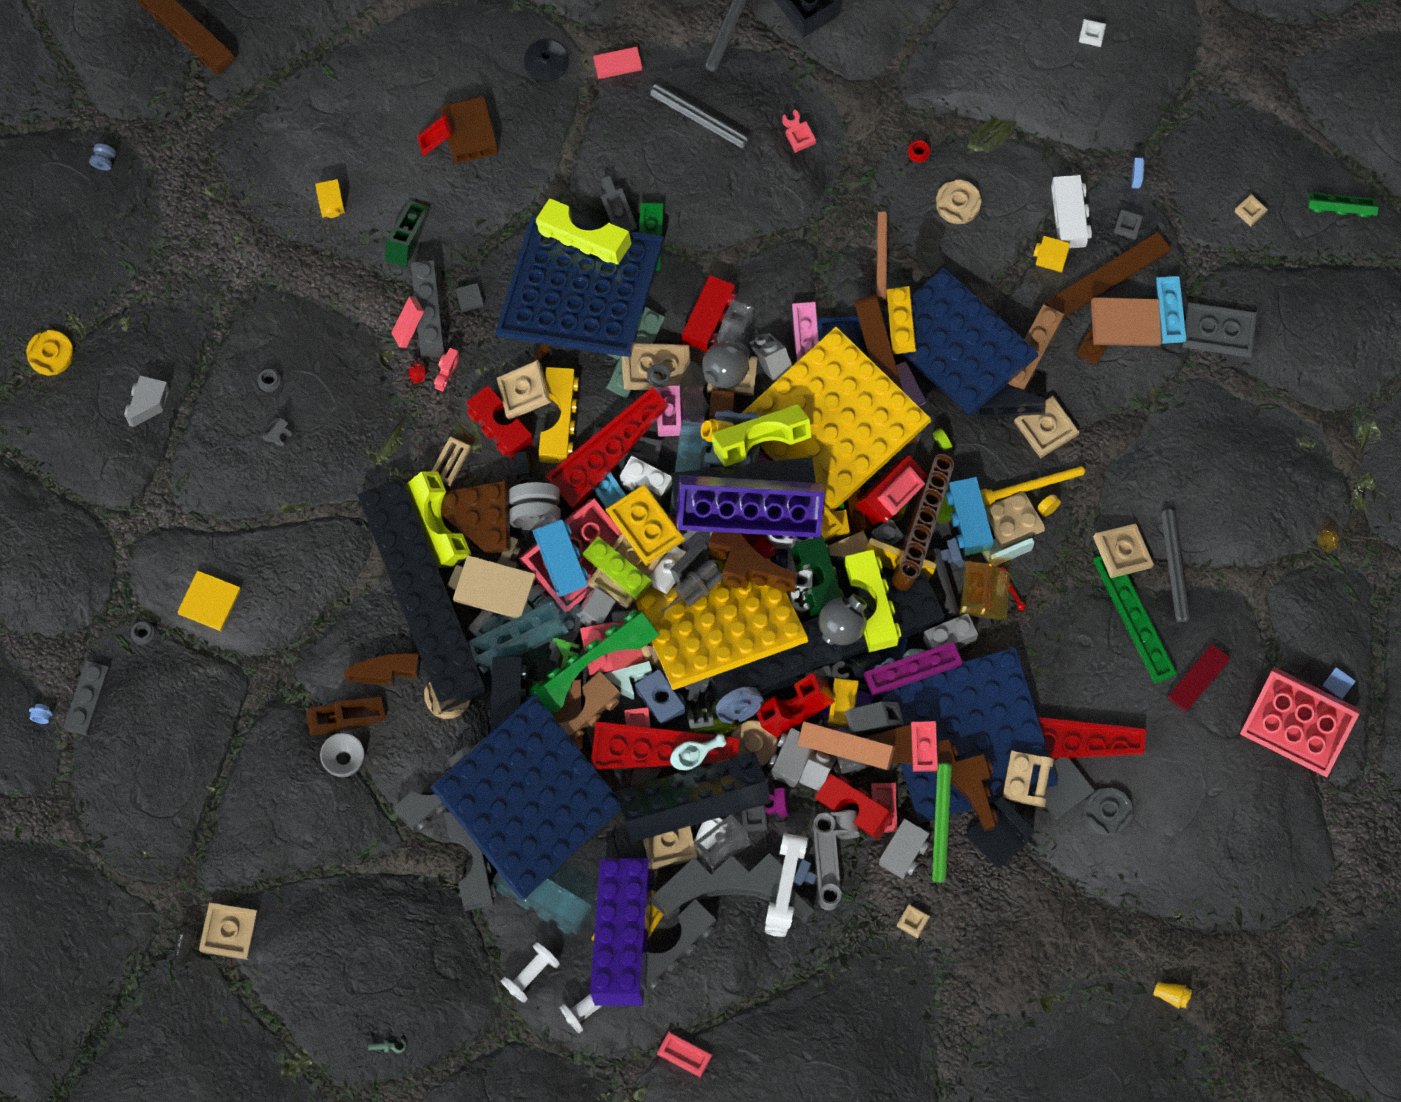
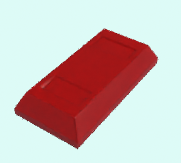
[417,115,453,156]

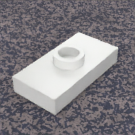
[648,547,686,594]

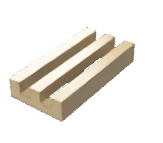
[431,436,471,488]

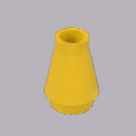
[1154,981,1192,1009]

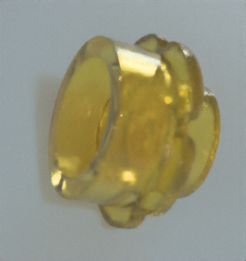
[1317,529,1339,552]

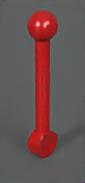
[997,567,1026,611]

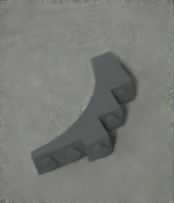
[651,853,814,923]

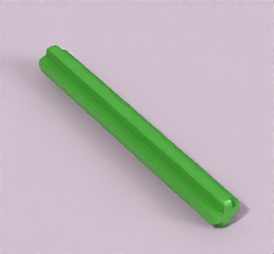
[932,762,952,882]

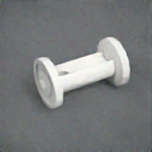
[501,942,560,1003]
[560,995,601,1033]

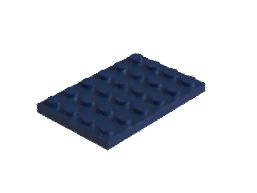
[884,268,1038,416]

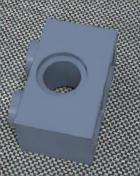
[635,669,686,729]

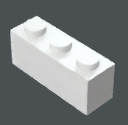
[1051,175,1091,248]

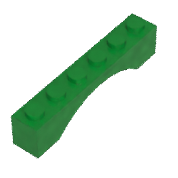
[526,609,659,715]

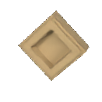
[1234,194,1268,226]
[897,904,930,938]

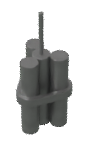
[662,560,723,613]

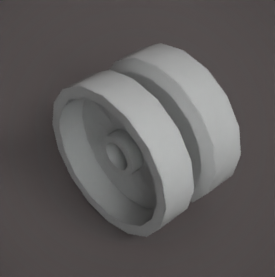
[509,482,561,531]

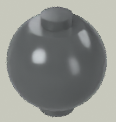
[702,342,750,388]
[819,594,867,645]

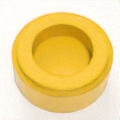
[1037,495,1061,517]

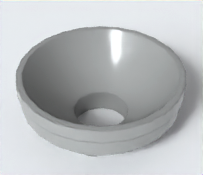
[320,733,364,777]

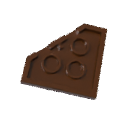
[441,481,510,554]

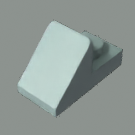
[603,661,652,700]

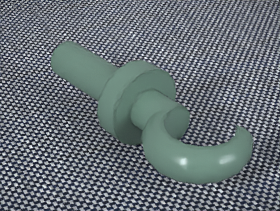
[368,1039,407,1053]

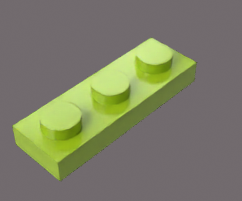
[583,536,652,600]

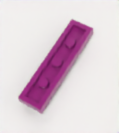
[864,641,962,696]

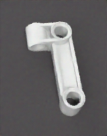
[764,833,808,937]

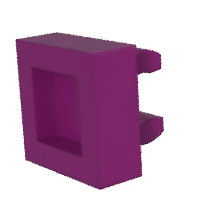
[765,788,790,818]

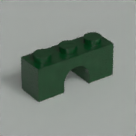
[790,537,844,616]

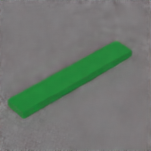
[1093,555,1177,685]

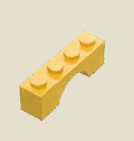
[539,367,579,464]

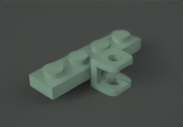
[606,307,665,398]

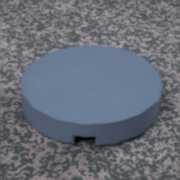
[716,687,763,724]

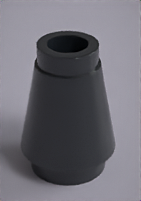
[845,651,882,680]

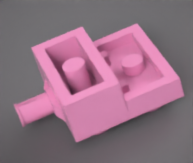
[656,386,704,437]

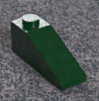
[384,200,430,267]

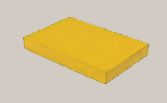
[606,484,685,566]

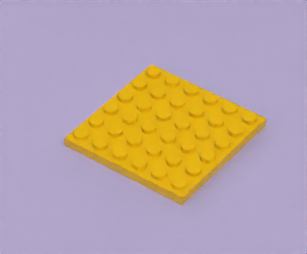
[741,327,931,513]
[634,556,808,690]

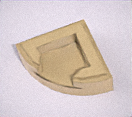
[641,645,664,671]

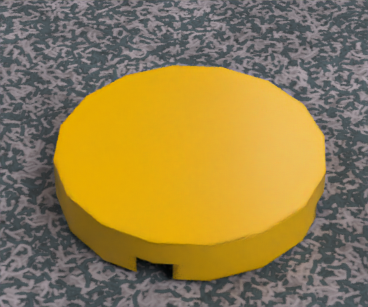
[26,330,74,376]

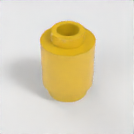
[701,419,734,443]

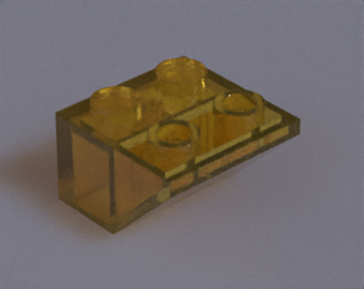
[959,561,1010,620]

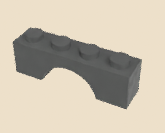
[411,260,445,358]
[394,744,471,833]
[444,812,496,911]
[644,899,716,992]

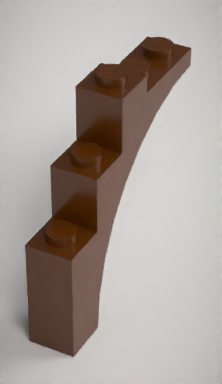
[709,532,798,593]
[863,725,998,832]

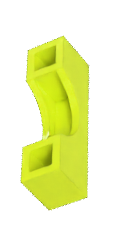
[536,198,632,265]
[711,404,811,467]
[405,471,471,568]
[845,550,901,652]

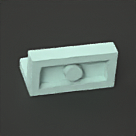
[982,538,1034,568]

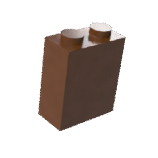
[440,97,498,164]

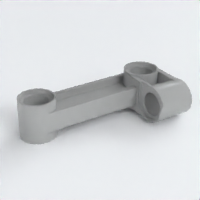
[812,810,859,911]

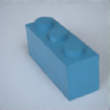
[945,477,994,556]
[532,519,589,597]

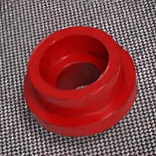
[908,140,930,163]
[409,361,425,384]

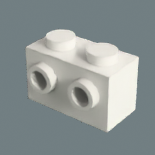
[620,456,672,506]

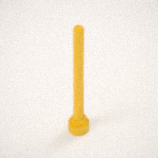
[980,466,1086,508]

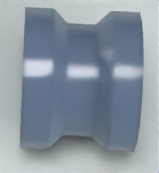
[89,144,116,171]

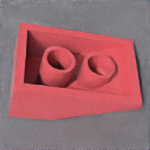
[580,621,652,678]

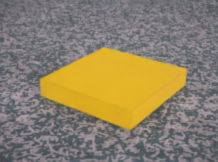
[178,570,241,632]

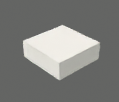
[1079,19,1106,47]

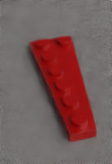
[545,387,669,511]
[1037,717,1146,759]
[591,722,739,770]

